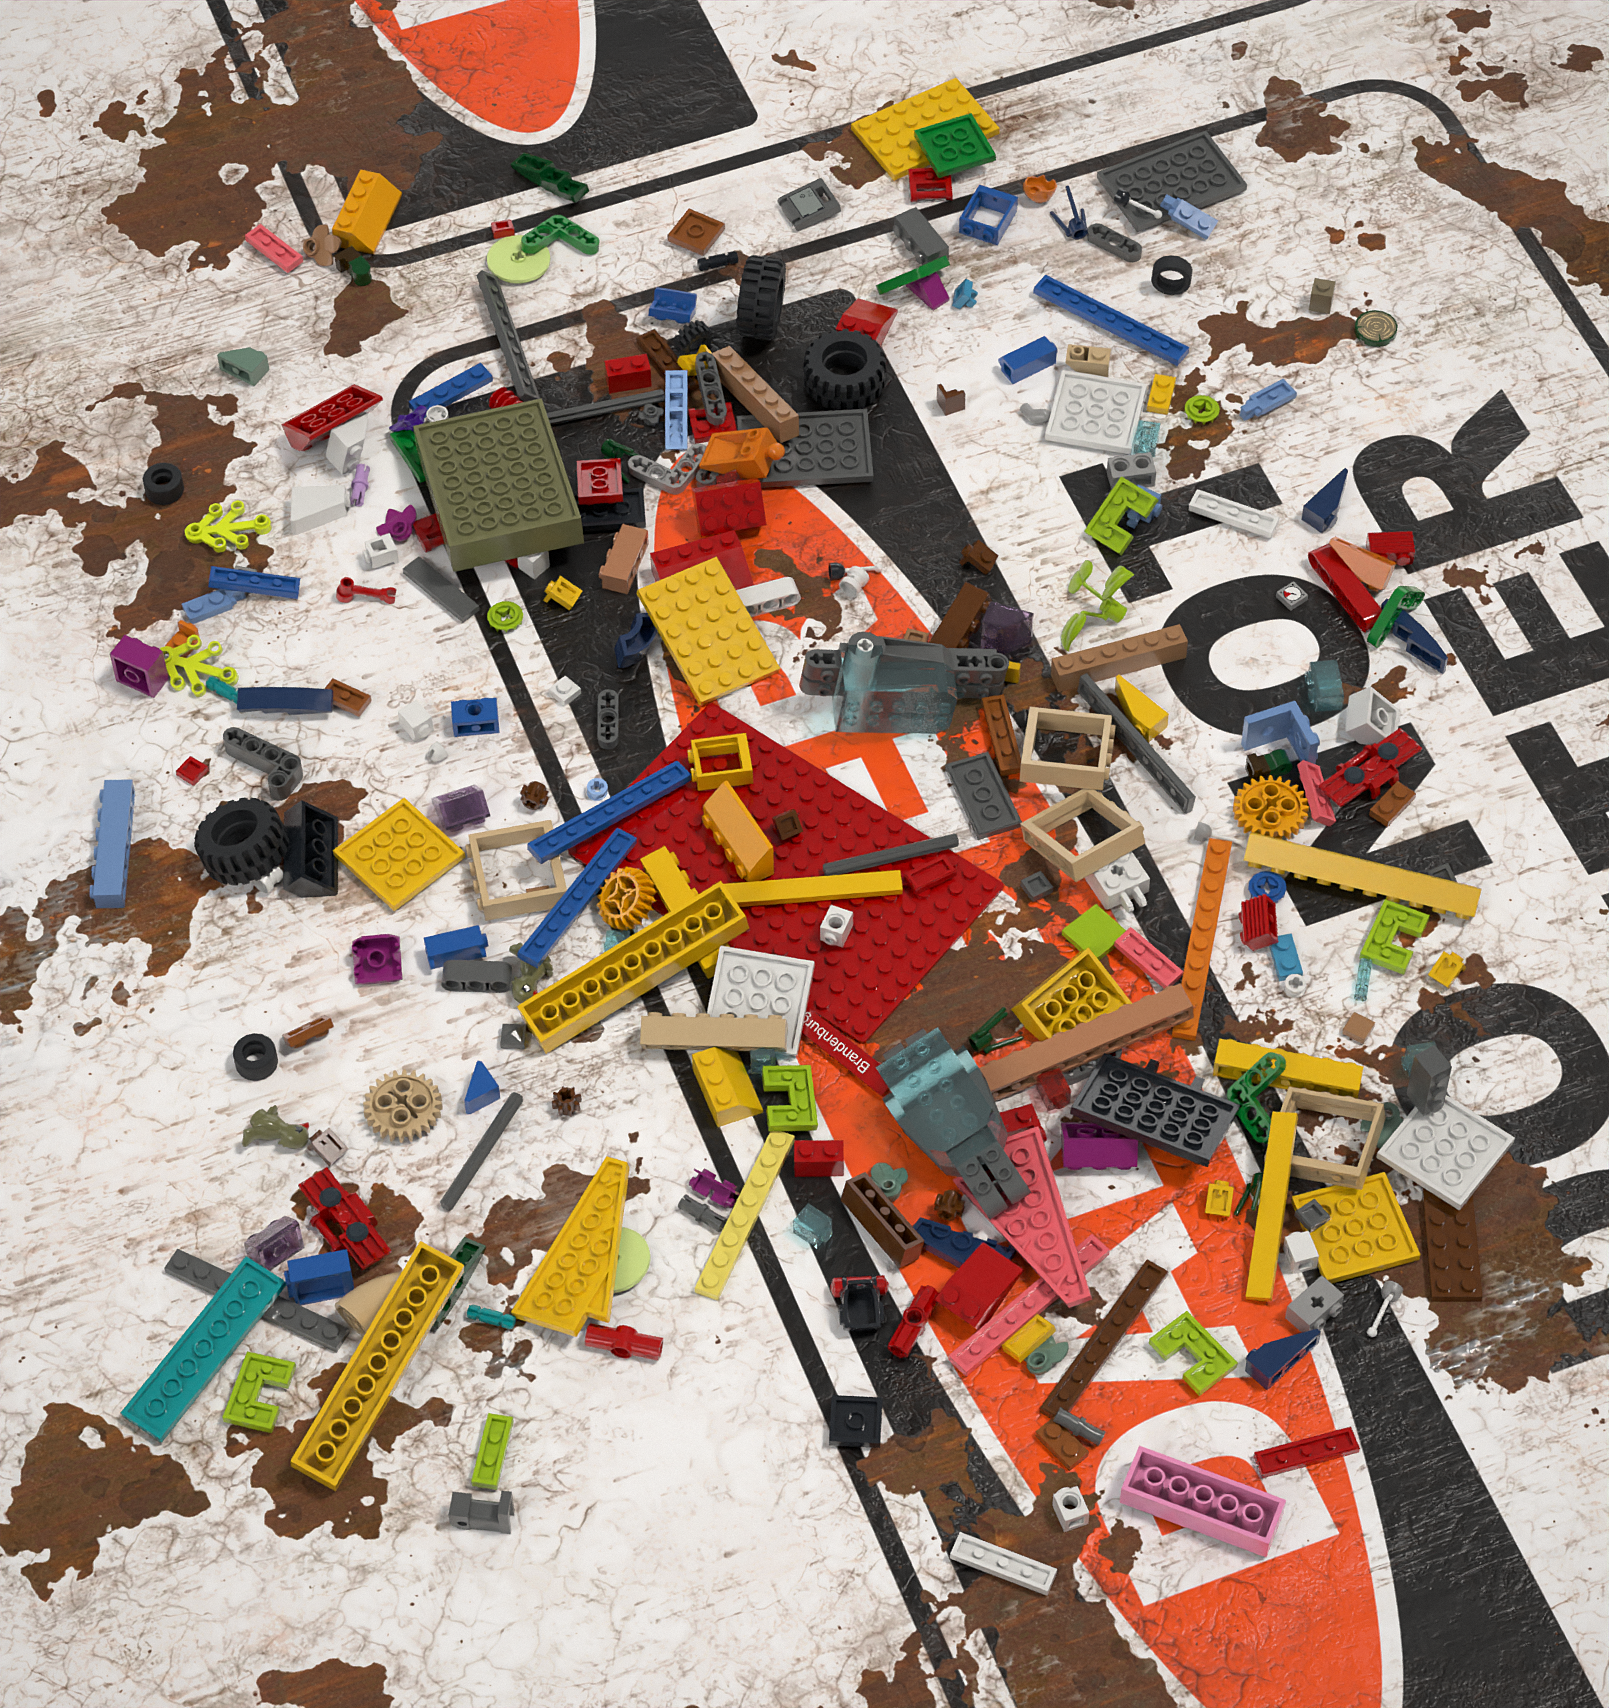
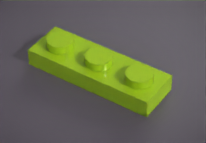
[471,1413,514,1490]

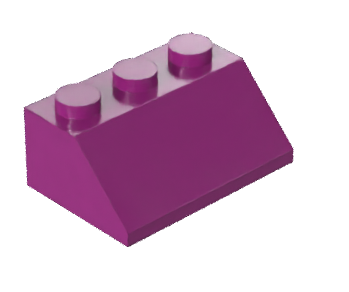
[1061,1122,1138,1170]

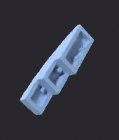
[665,370,688,450]

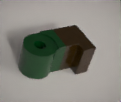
[334,246,372,286]
[1245,749,1293,782]

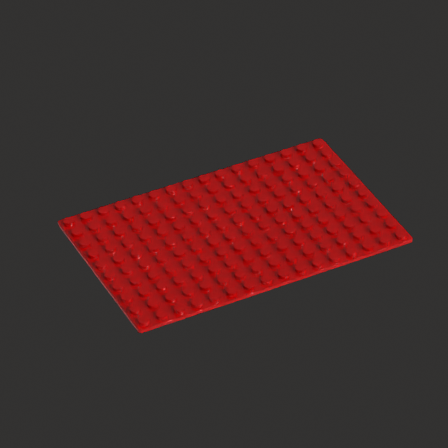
[568,703,1004,1044]

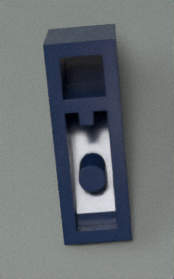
[1301,468,1348,533]
[1245,1329,1321,1390]

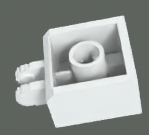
[1085,851,1150,913]

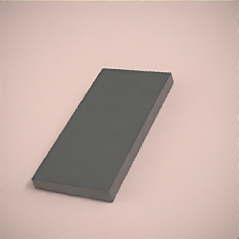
[945,752,1022,840]

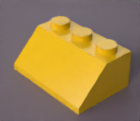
[692,1047,763,1127]

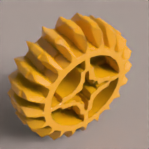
[596,867,657,931]

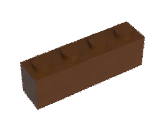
[929,582,992,648]
[840,1172,924,1269]

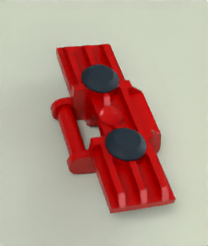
[1319,728,1422,807]
[298,1167,392,1271]

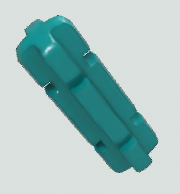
[205,676,238,704]
[467,1305,516,1329]

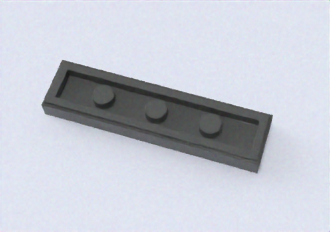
[403,557,479,623]

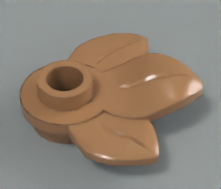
[303,224,342,266]

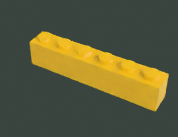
[640,846,730,979]
[1213,1039,1364,1099]

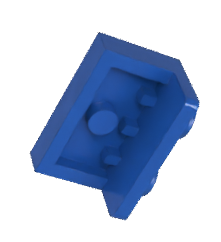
[648,287,697,324]

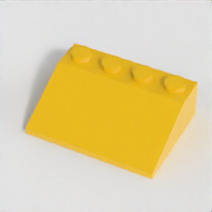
[1011,947,1132,1042]

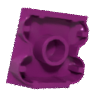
[352,934,403,985]

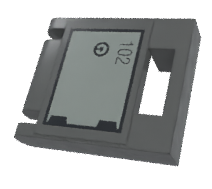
[777,178,841,231]

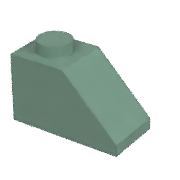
[217,347,270,386]

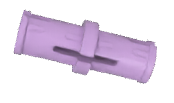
[350,464,370,507]

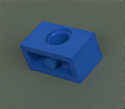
[451,698,500,737]

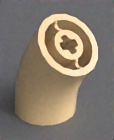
[335,1271,402,1337]

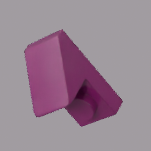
[906,272,950,311]

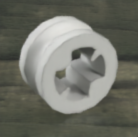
[1284,974,1306,998]

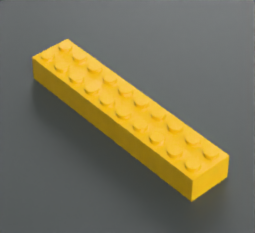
[517,881,749,1054]
[290,1241,464,1491]

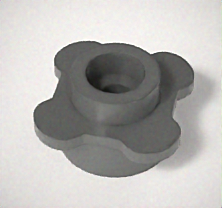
[639,404,664,425]

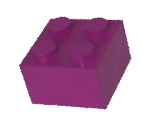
[110,635,169,698]

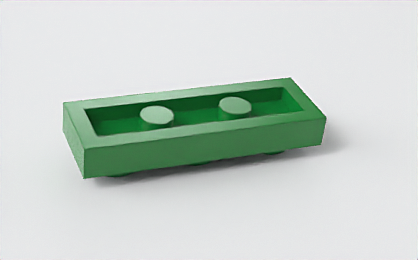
[390,430,426,483]

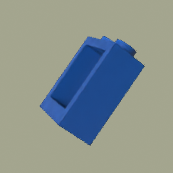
[959,184,1018,245]
[284,1249,354,1306]

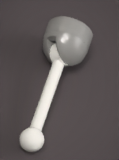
[1194,822,1248,848]
[1367,1281,1403,1337]

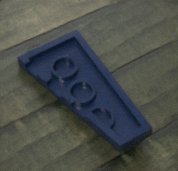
[913,1217,1017,1268]

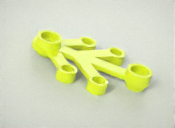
[185,500,272,553]
[160,635,239,697]

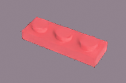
[245,224,303,273]
[1297,760,1336,827]
[1114,927,1183,988]

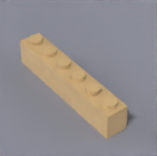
[640,1012,788,1052]

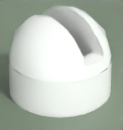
[428,741,448,761]

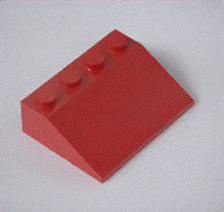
[281,384,383,451]
[650,530,754,590]

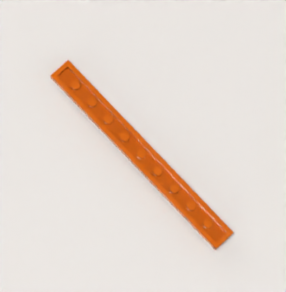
[1172,838,1232,1041]

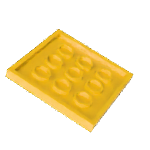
[333,798,466,911]
[1291,1172,1421,1284]

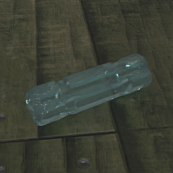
[1354,958,1372,1002]

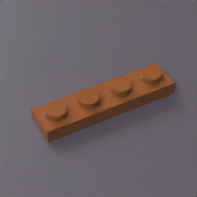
[981,694,1021,776]

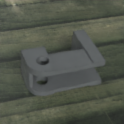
[448,1491,515,1534]

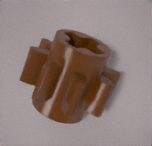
[520,781,549,810]
[552,1086,582,1117]
[934,1190,965,1221]

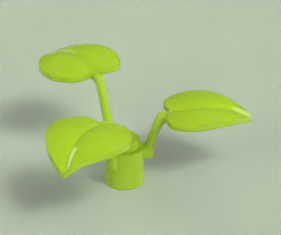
[1061,560,1134,652]

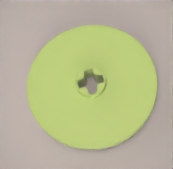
[487,235,550,283]
[614,1227,651,1293]

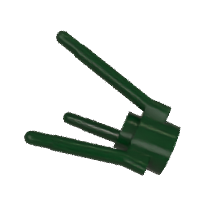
[601,439,641,484]
[968,1007,1024,1054]
[1234,1172,1264,1216]

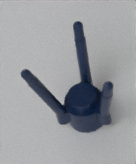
[1050,185,1088,240]

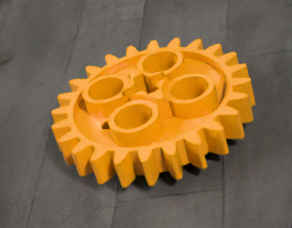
[1233,775,1309,840]

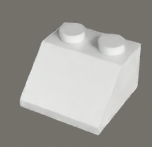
[326,412,368,474]
[1345,686,1400,745]

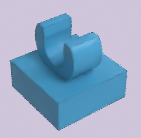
[952,279,978,309]

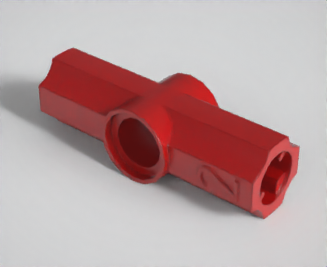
[888,1285,939,1358]
[585,1323,664,1360]

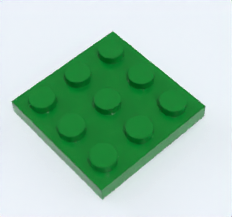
[914,113,996,178]

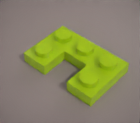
[1084,476,1159,555]
[1359,899,1430,975]
[762,1065,818,1131]
[1149,1311,1238,1396]
[222,1351,296,1433]

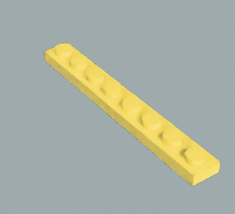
[695,1131,795,1301]

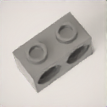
[1107,452,1156,490]

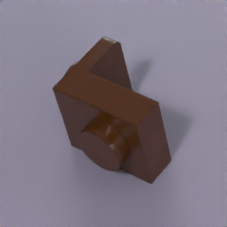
[959,539,999,575]

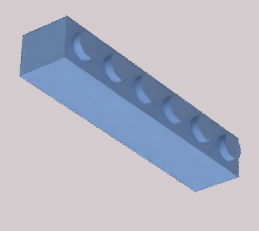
[90,779,135,908]

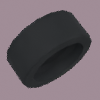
[1151,255,1193,295]

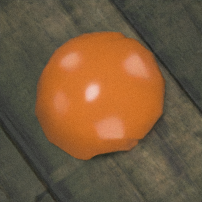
[1023,175,1057,203]

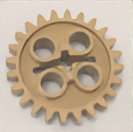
[363,1069,443,1143]

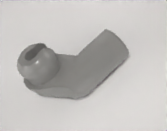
[1020,403,1051,424]

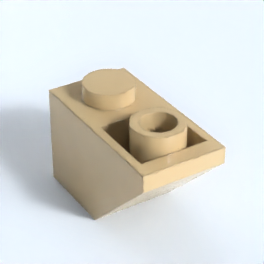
[1065,344,1111,377]

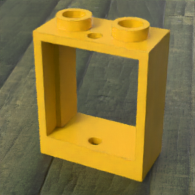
[687,733,753,791]

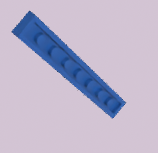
[1033,274,1189,366]
[527,761,691,864]
[517,828,637,968]

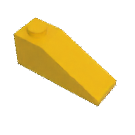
[1115,675,1169,743]

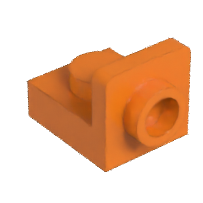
[165,620,200,658]

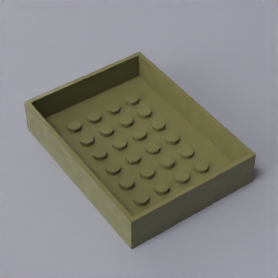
[413,398,584,572]

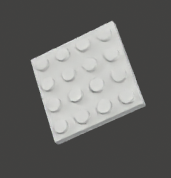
[1045,370,1147,455]
[707,946,815,1056]
[1376,1095,1515,1210]

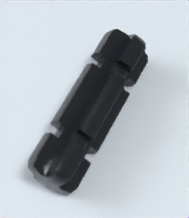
[697,251,738,271]

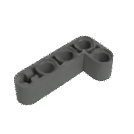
[223,727,303,801]

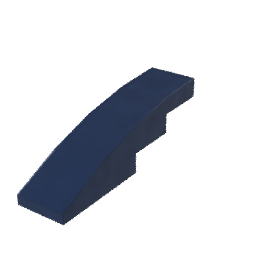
[1381,598,1448,674]
[237,687,333,715]

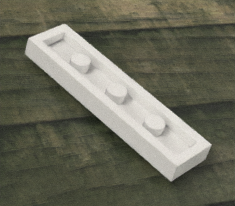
[1188,489,1280,539]
[950,1532,1057,1595]

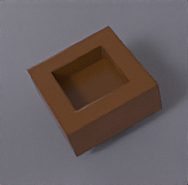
[772,809,803,840]

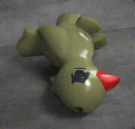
[509,942,554,1004]
[242,1105,309,1149]

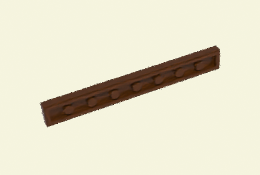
[1040,1259,1168,1419]

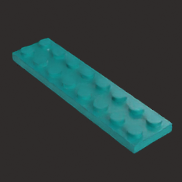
[120,1256,286,1443]

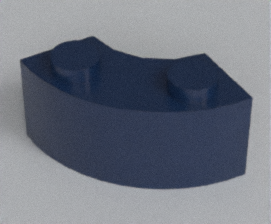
[614,613,657,668]

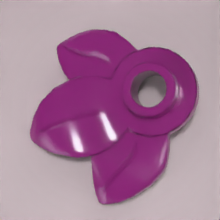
[376,504,417,542]

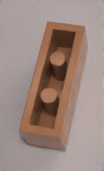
[599,524,649,594]

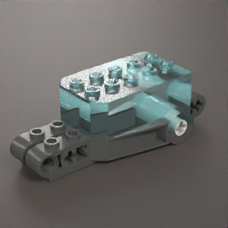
[799,631,1009,734]
[876,1027,1032,1220]

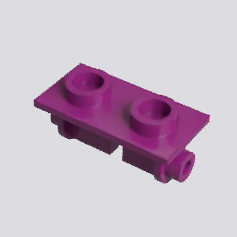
[689,1168,740,1208]

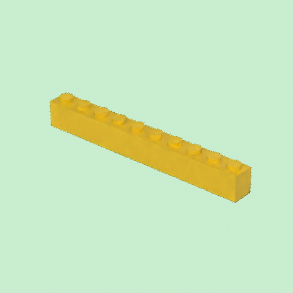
[1243,832,1482,920]

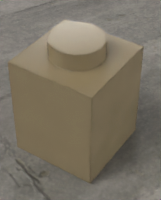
[1309,278,1336,314]

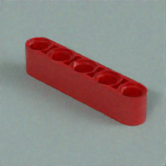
[1308,543,1382,633]

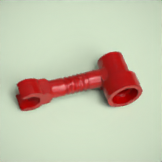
[336,577,397,604]

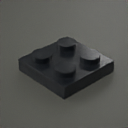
[829,1395,883,1448]

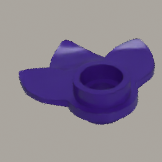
[388,405,427,432]

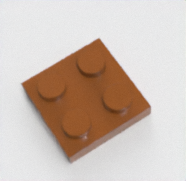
[667,208,725,256]

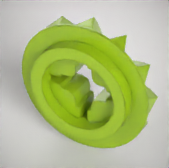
[1185,395,1220,425]
[487,601,524,633]

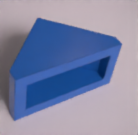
[464,1060,501,1114]

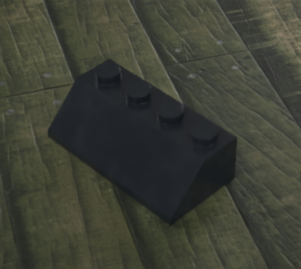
[283,800,338,898]

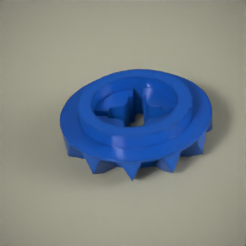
[1248,871,1286,903]

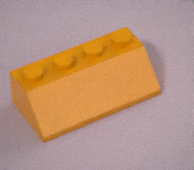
[332,169,402,255]
[702,781,774,882]

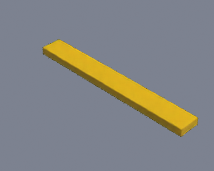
[723,870,903,907]
[1246,1111,1298,1301]

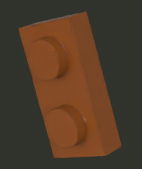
[324,678,372,717]
[1369,781,1416,827]
[282,1015,334,1048]
[1035,1416,1089,1471]

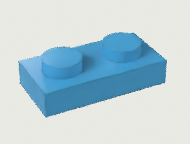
[1269,933,1303,981]

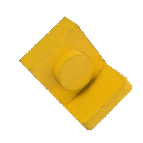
[677,345,712,376]
[543,576,582,611]
[1428,951,1466,989]
[1205,1180,1234,1217]

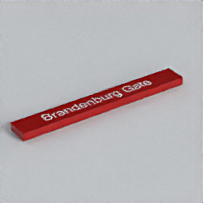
[802,1006,896,1098]

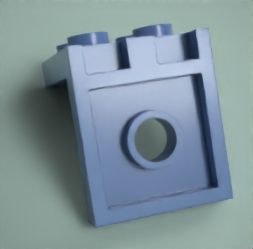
[1241,701,1320,764]

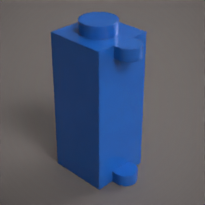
[998,336,1058,384]
[423,925,489,970]

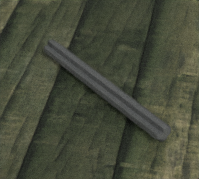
[547,389,665,425]
[823,833,959,876]
[440,1092,523,1211]

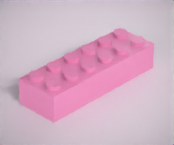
[1120,1446,1286,1557]

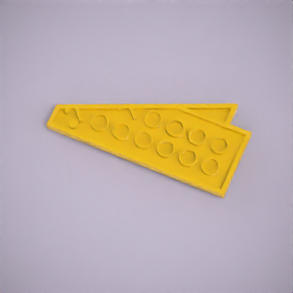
[511,1156,630,1337]

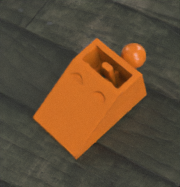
[699,427,785,479]

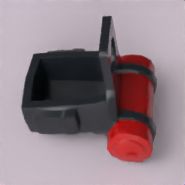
[830,1274,889,1331]

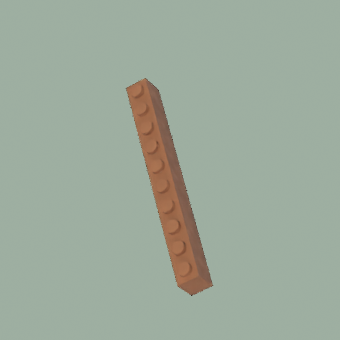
[960,983,1194,1101]

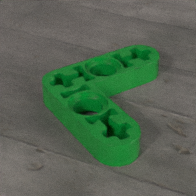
[521,215,600,255]
[875,255,950,295]
[1367,586,1425,648]
[1227,1052,1286,1144]

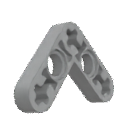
[628,443,706,495]

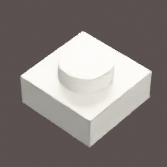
[549,676,581,707]

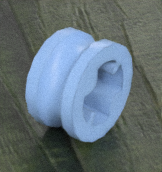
[587,778,608,801]

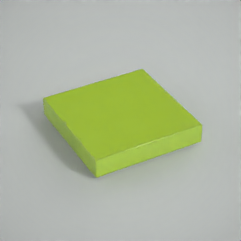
[1062,904,1126,960]

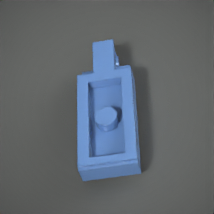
[1160,195,1218,240]
[1239,379,1297,421]
[182,589,246,624]

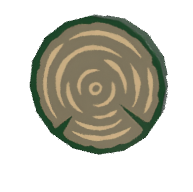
[1354,310,1398,347]

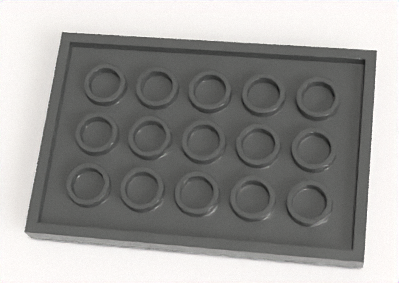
[1097,131,1247,232]
[737,409,873,488]

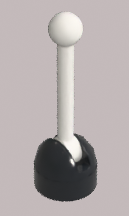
[1113,188,1162,219]
[828,562,883,581]

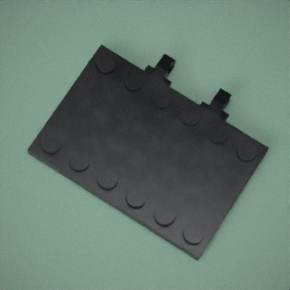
[1070,1053,1240,1167]

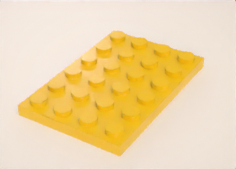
[851,78,1000,181]
[636,557,780,706]

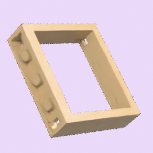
[1019,707,1116,790]
[1020,788,1145,882]
[465,820,567,921]
[1264,1087,1386,1190]

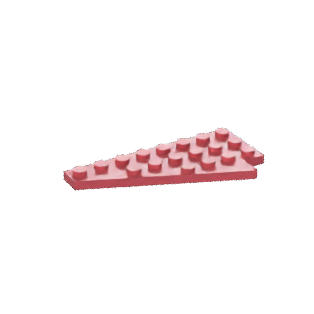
[953,1126,1093,1308]

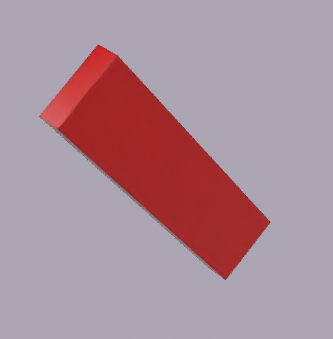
[1253,1426,1360,1479]

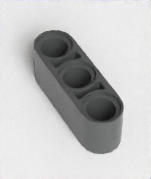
[441,960,512,993]

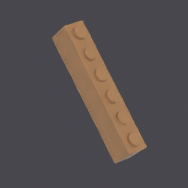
[711,346,799,443]
[1051,624,1188,692]

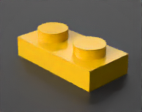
[1147,374,1176,415]

